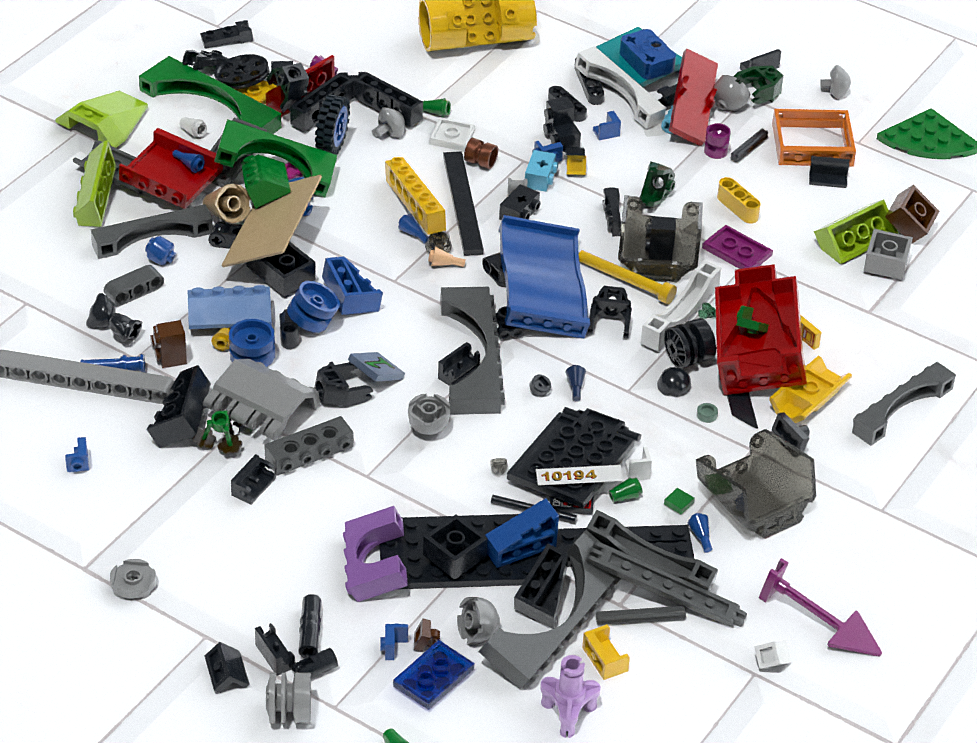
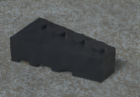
[146,365,211,448]

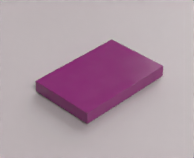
[702,225,773,269]

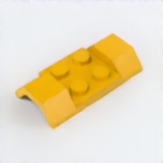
[769,355,852,423]

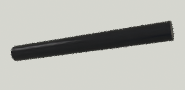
[491,494,577,523]

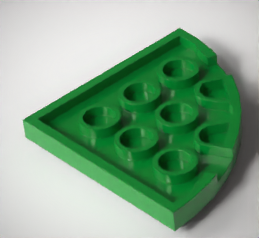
[876,108,977,159]

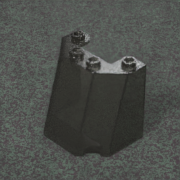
[618,195,703,283]
[696,429,817,539]

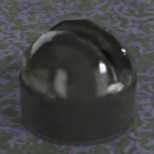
[490,458,508,475]

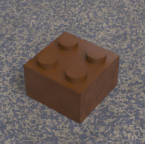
[885,184,940,244]

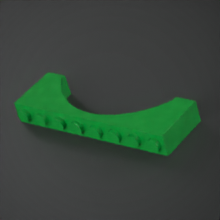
[139,56,282,134]

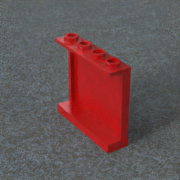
[119,128,223,209]

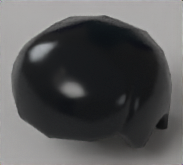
[657,367,691,397]

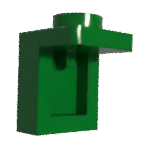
[736,306,769,335]

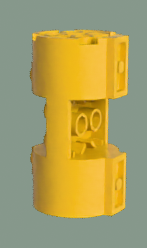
[418,0,537,52]

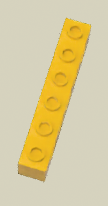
[385,157,446,235]

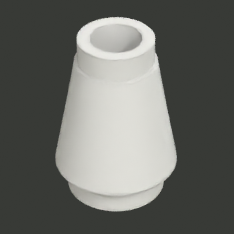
[179,117,207,138]

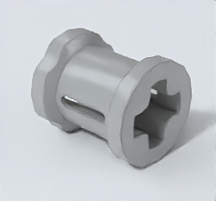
[507,178,527,195]

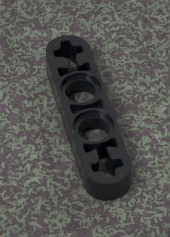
[574,57,604,105]

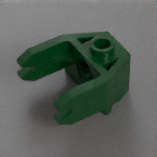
[734,66,784,104]
[638,161,676,207]

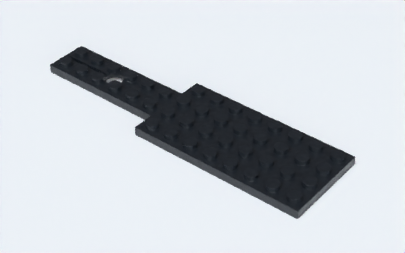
[379,514,694,590]

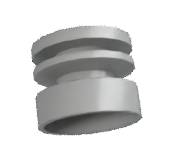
[266,673,311,723]

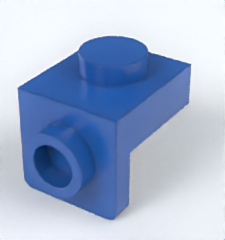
[532,140,563,162]
[380,623,408,660]

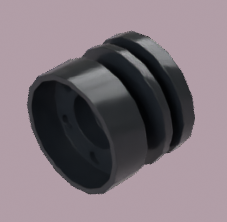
[664,318,717,369]

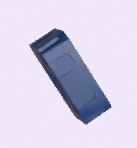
[620,29,676,80]

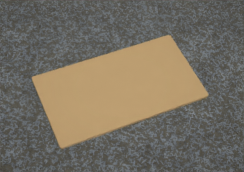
[221,175,322,268]

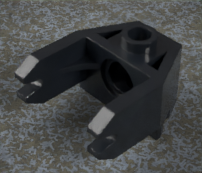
[266,63,309,113]
[588,285,632,338]
[314,361,373,406]

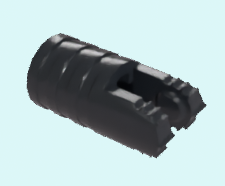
[291,647,338,678]

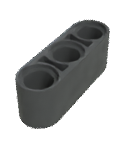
[103,265,164,306]

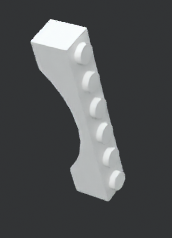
[575,46,666,129]
[640,260,722,351]

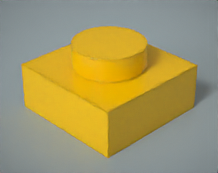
[566,155,586,175]

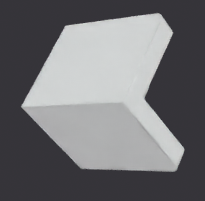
[624,447,652,480]
[754,640,791,669]

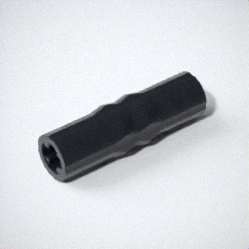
[298,594,322,658]

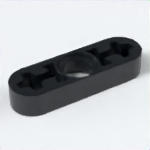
[548,86,587,122]

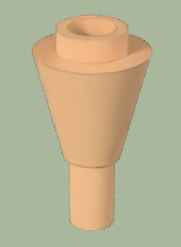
[428,247,466,267]

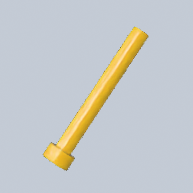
[578,250,677,304]

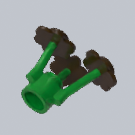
[191,410,243,455]

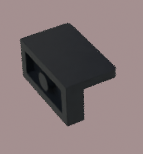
[739,49,782,70]
[809,156,849,188]
[204,642,250,693]

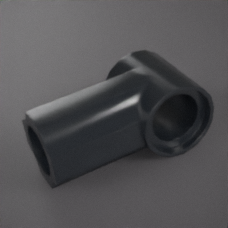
[279,309,299,349]

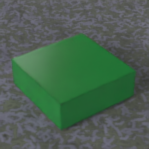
[664,488,695,515]

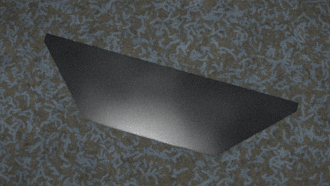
[727,392,758,429]

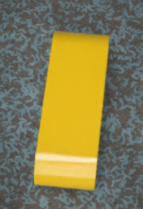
[717,177,761,224]

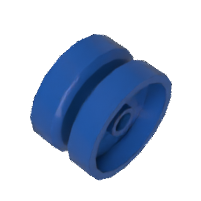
[287,281,340,333]
[229,319,275,367]

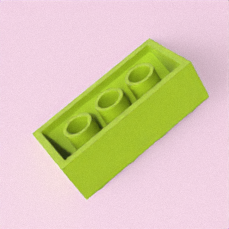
[73,141,116,227]
[813,199,899,264]

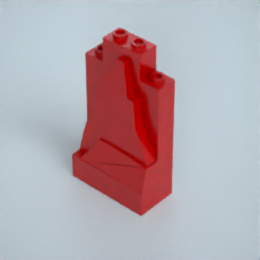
[715,264,807,395]

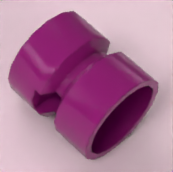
[704,123,731,159]

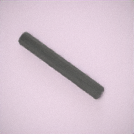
[596,606,686,625]

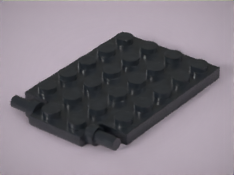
[507,407,641,508]

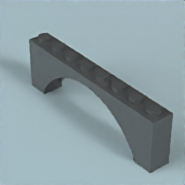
[440,286,505,415]
[478,530,622,689]

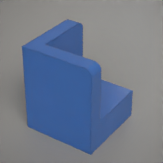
[593,111,621,141]

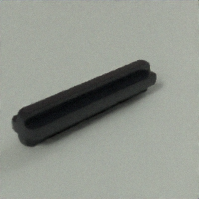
[730,128,768,162]

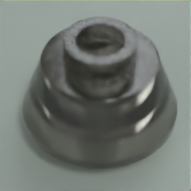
[425,232,452,253]

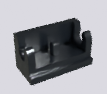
[438,342,480,386]
[231,454,276,505]
[255,623,296,676]

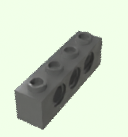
[264,416,354,476]

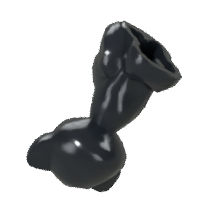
[86,293,143,342]

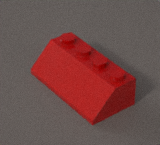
[265,55,335,118]

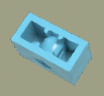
[525,150,558,192]

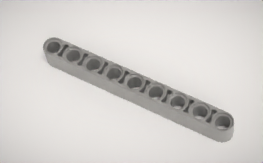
[0,349,174,404]

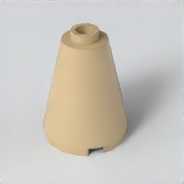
[203,184,251,223]

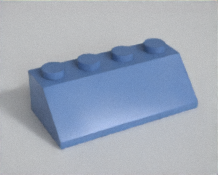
[187,285,272,329]

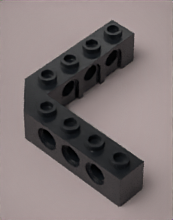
[290,72,423,132]

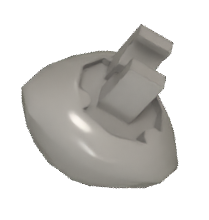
[820,65,851,100]
[371,107,405,138]

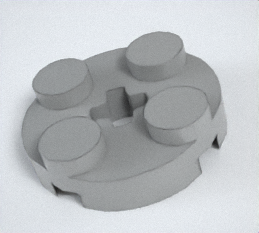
[110,559,156,599]

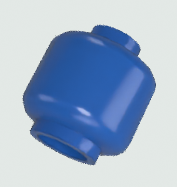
[145,236,176,266]

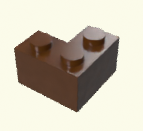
[150,320,187,369]

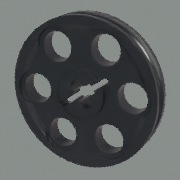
[214,54,270,89]

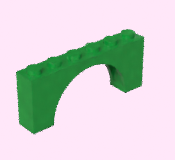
[214,119,337,198]

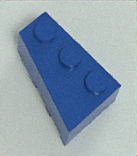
[322,256,383,315]
[485,498,559,568]

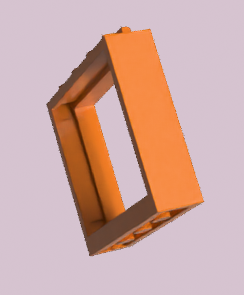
[772,109,856,167]

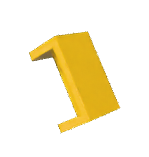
[582,624,630,680]

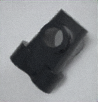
[496,306,523,339]

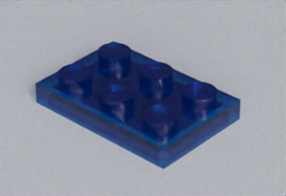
[393,640,475,710]

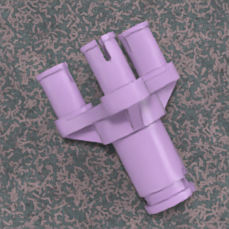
[540,655,601,738]

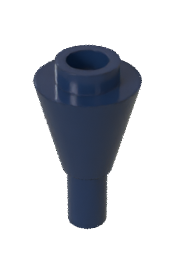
[565,365,586,402]

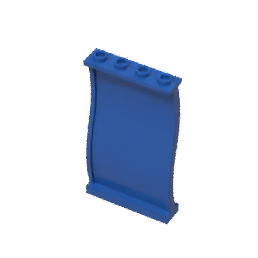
[498,215,590,338]

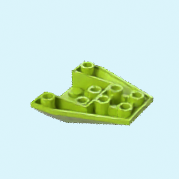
[55,90,148,148]

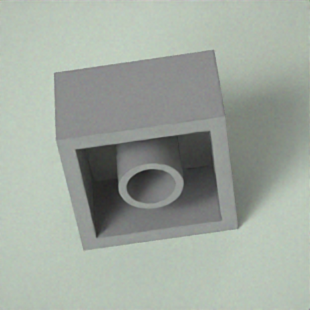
[863,229,913,280]

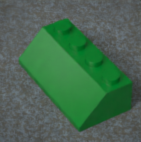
[241,154,291,208]

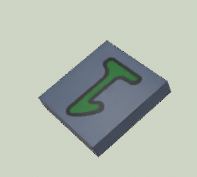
[348,352,405,382]

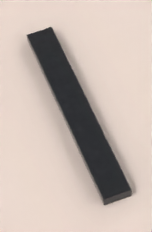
[443,151,484,256]

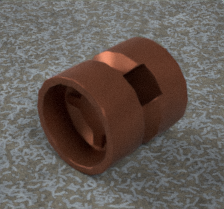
[464,137,499,169]

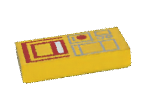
[800,314,822,350]

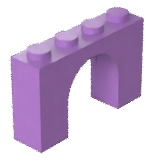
[343,506,408,602]

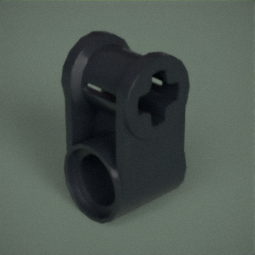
[208,222,242,249]
[482,252,506,287]

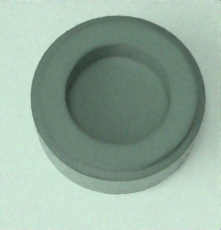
[696,403,718,423]

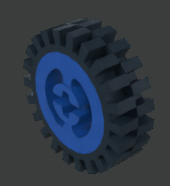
[315,94,350,155]

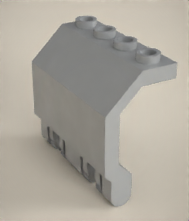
[203,359,321,441]

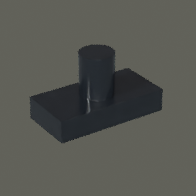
[771,412,810,456]

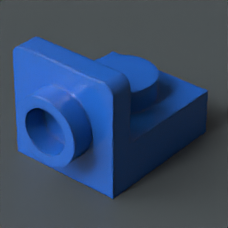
[65,437,89,472]

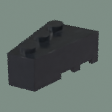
[514,544,568,629]

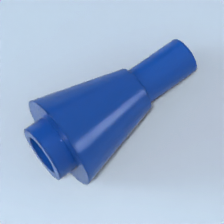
[172,150,204,173]
[398,214,430,244]
[687,513,713,553]

